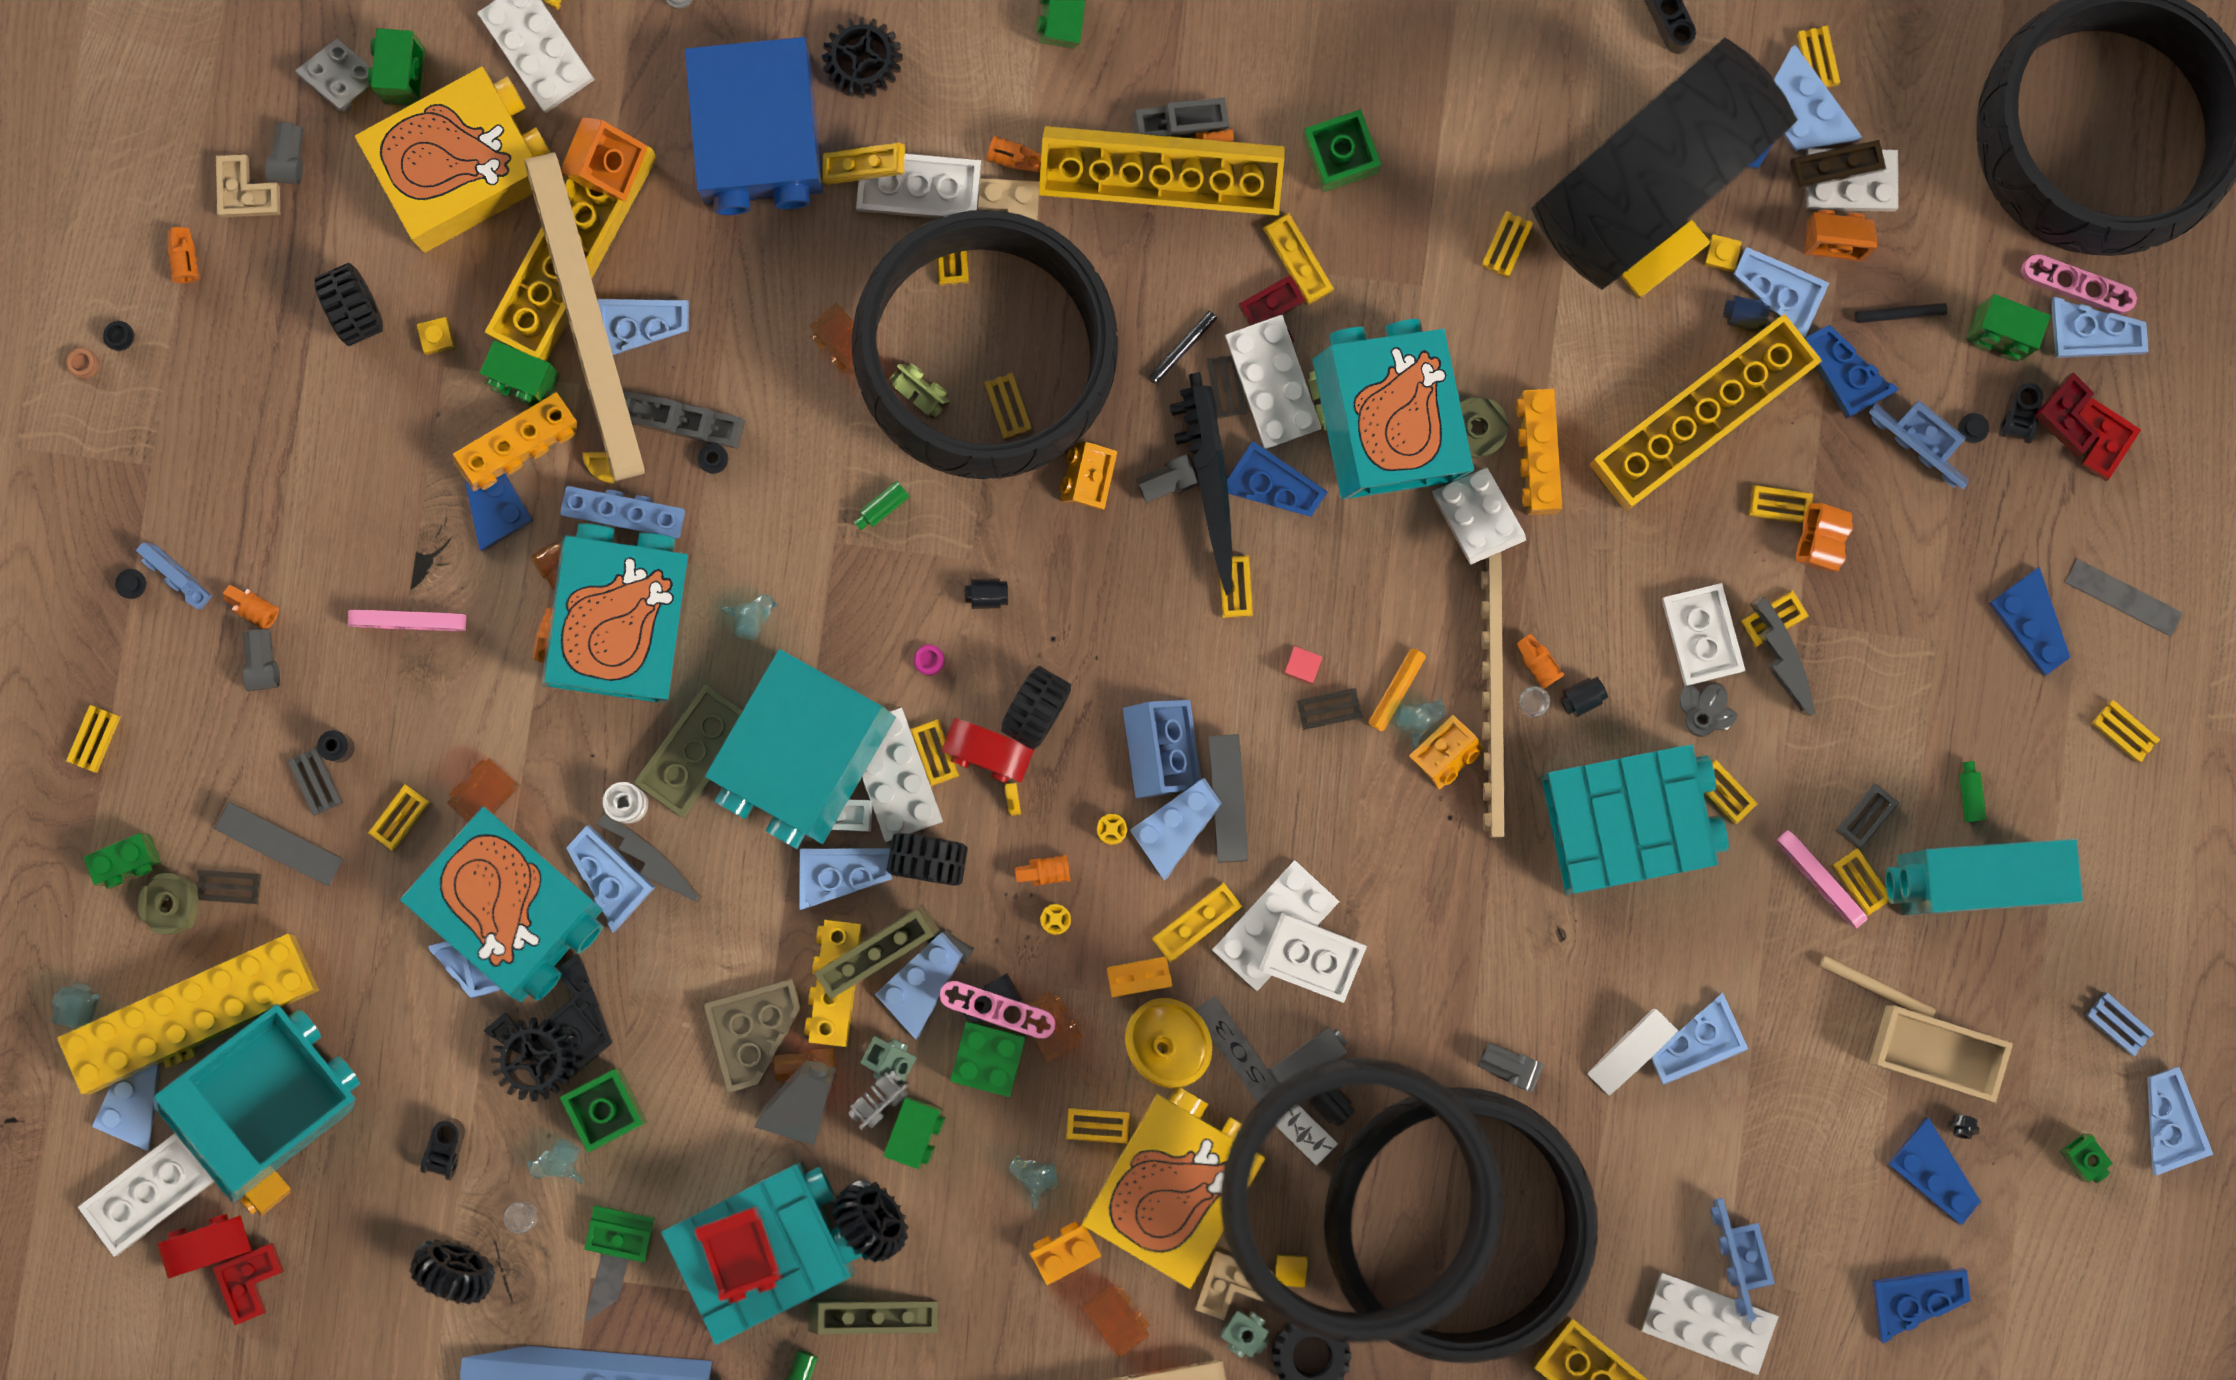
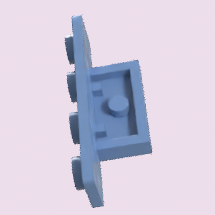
[1869,399,1969,489]
[560,486,685,539]
[1710,1198,1775,1323]

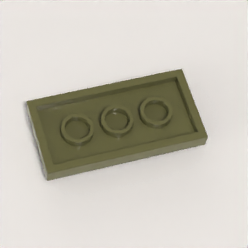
[633,684,743,818]

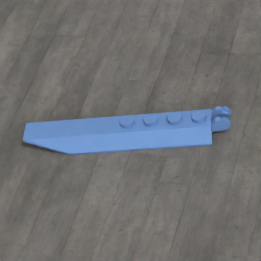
[460,1346,712,1380]

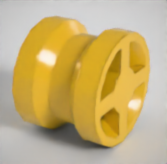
[1097,814,1127,845]
[1040,904,1071,935]

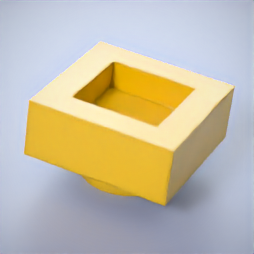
[1704,234,1742,272]
[417,317,455,355]

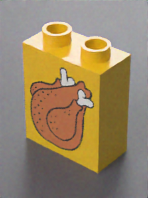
[355,66,551,253]
[1082,1087,1265,1289]

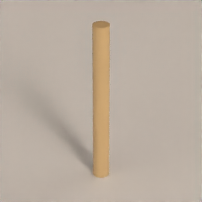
[1819,955,1936,1018]

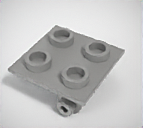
[295,39,371,114]
[848,1070,910,1129]

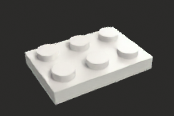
[1806,149,1898,211]
[1432,468,1526,565]
[1661,583,1746,686]
[1259,913,1367,1003]

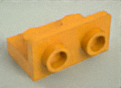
[1060,442,1118,510]
[1409,715,1483,789]
[1107,957,1173,997]
[1029,1221,1102,1285]

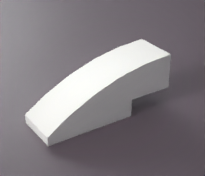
[1587,1009,1678,1096]

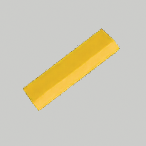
[822,142,905,185]
[1263,213,1334,306]
[1621,220,1711,299]
[1152,882,1242,963]

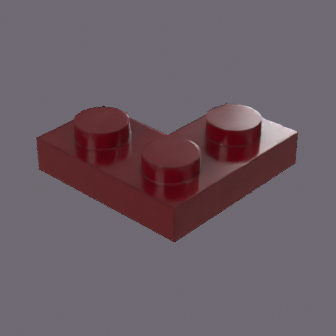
[1238,274,1306,344]
[2034,372,2099,458]

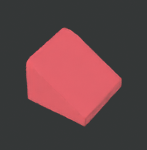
[1284,646,1323,685]

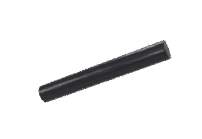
[1855,303,1947,323]
[1148,311,1217,384]

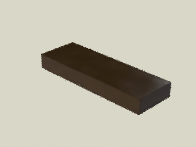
[1790,140,1886,190]

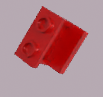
[694,1206,782,1304]

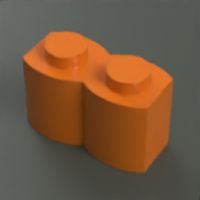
[1796,503,1853,571]

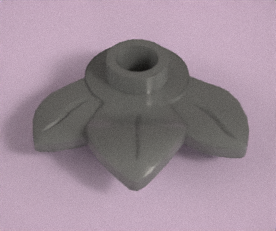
[1679,684,1737,737]

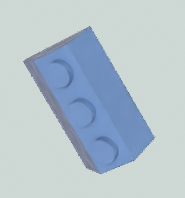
[1122,700,1202,798]

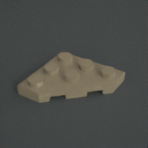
[704,979,801,1093]

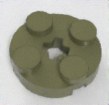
[1460,397,1509,459]
[138,873,199,935]

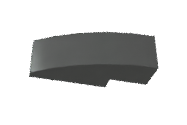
[1131,97,1229,138]

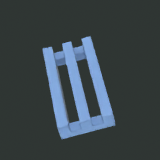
[2085,993,2154,1056]

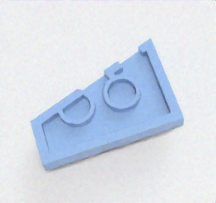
[597,299,689,355]
[800,848,892,910]
[1650,993,1748,1085]

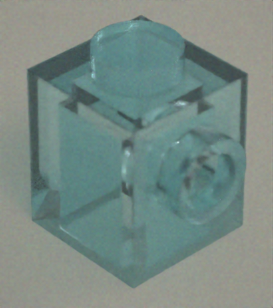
[50,982,100,1029]

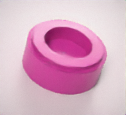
[914,645,945,676]

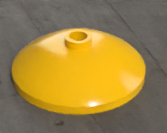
[1125,998,1212,1088]

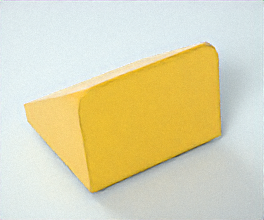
[1275,1254,1308,1288]

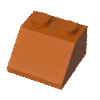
[561,117,648,201]
[1804,210,1878,262]

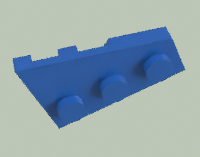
[1805,325,1899,419]
[1227,441,1328,517]
[464,473,534,552]
[1988,567,2071,676]
[1887,1117,1981,1225]
[1873,1268,1971,1343]

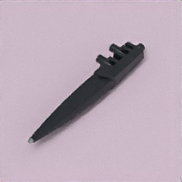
[1170,372,1232,596]

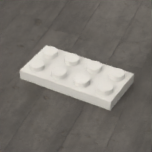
[478,0,595,113]
[856,154,981,218]
[1224,315,1322,449]
[862,708,943,843]
[1212,860,1340,992]
[78,1133,214,1257]
[1640,1272,1779,1375]

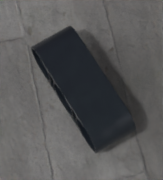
[1644,0,1696,54]

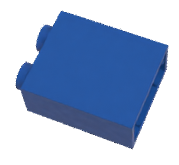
[685,37,824,216]

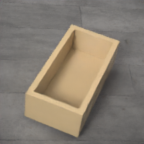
[1869,1006,2013,1103]

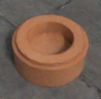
[66,348,99,379]

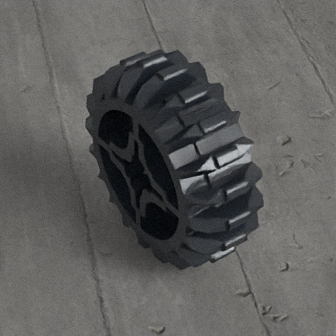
[822,16,903,99]
[491,1018,576,1102]
[832,1179,909,1263]
[410,1239,496,1305]

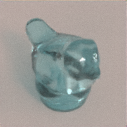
[721,594,778,640]
[1394,698,1446,750]
[527,1138,584,1184]
[1009,1155,1059,1210]

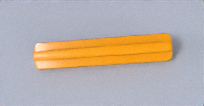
[1369,648,1426,732]

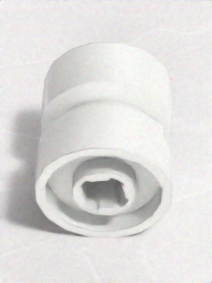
[603,782,648,824]

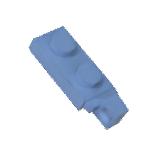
[136,542,213,610]

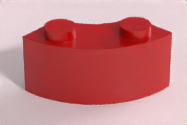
[941,718,1035,784]
[157,1214,251,1279]

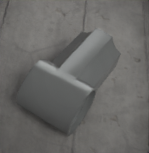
[266,122,304,185]
[1136,455,1199,503]
[243,629,280,692]
[1478,1043,1544,1093]

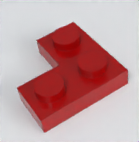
[2079,397,2141,481]
[213,1243,284,1326]

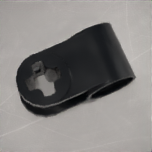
[1999,383,2044,444]
[963,973,1022,1022]
[420,1118,465,1181]

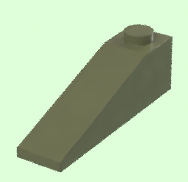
[814,904,939,999]
[808,1299,938,1335]

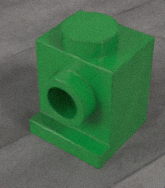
[2059,1133,2113,1183]

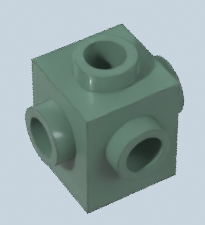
[860,1036,917,1085]
[1220,1308,1270,1358]

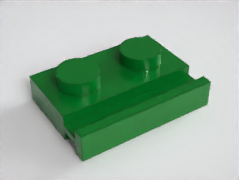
[584,1205,656,1263]

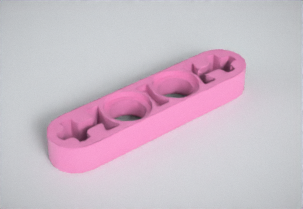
[2021,254,2137,315]
[347,610,467,631]
[1776,830,1868,930]
[940,981,1056,1039]

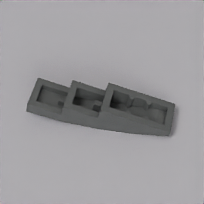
[624,391,746,449]
[1750,597,1815,716]
[1209,734,1248,863]
[214,801,343,886]
[597,813,701,902]

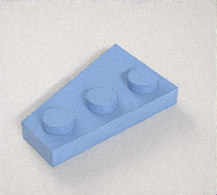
[1733,247,1829,338]
[2051,297,2149,358]
[1130,778,1222,880]
[566,825,655,933]
[875,932,963,1040]
[92,1063,160,1151]
[2147,1067,2213,1175]

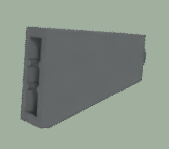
[1268,1027,1348,1085]
[755,1060,836,1145]

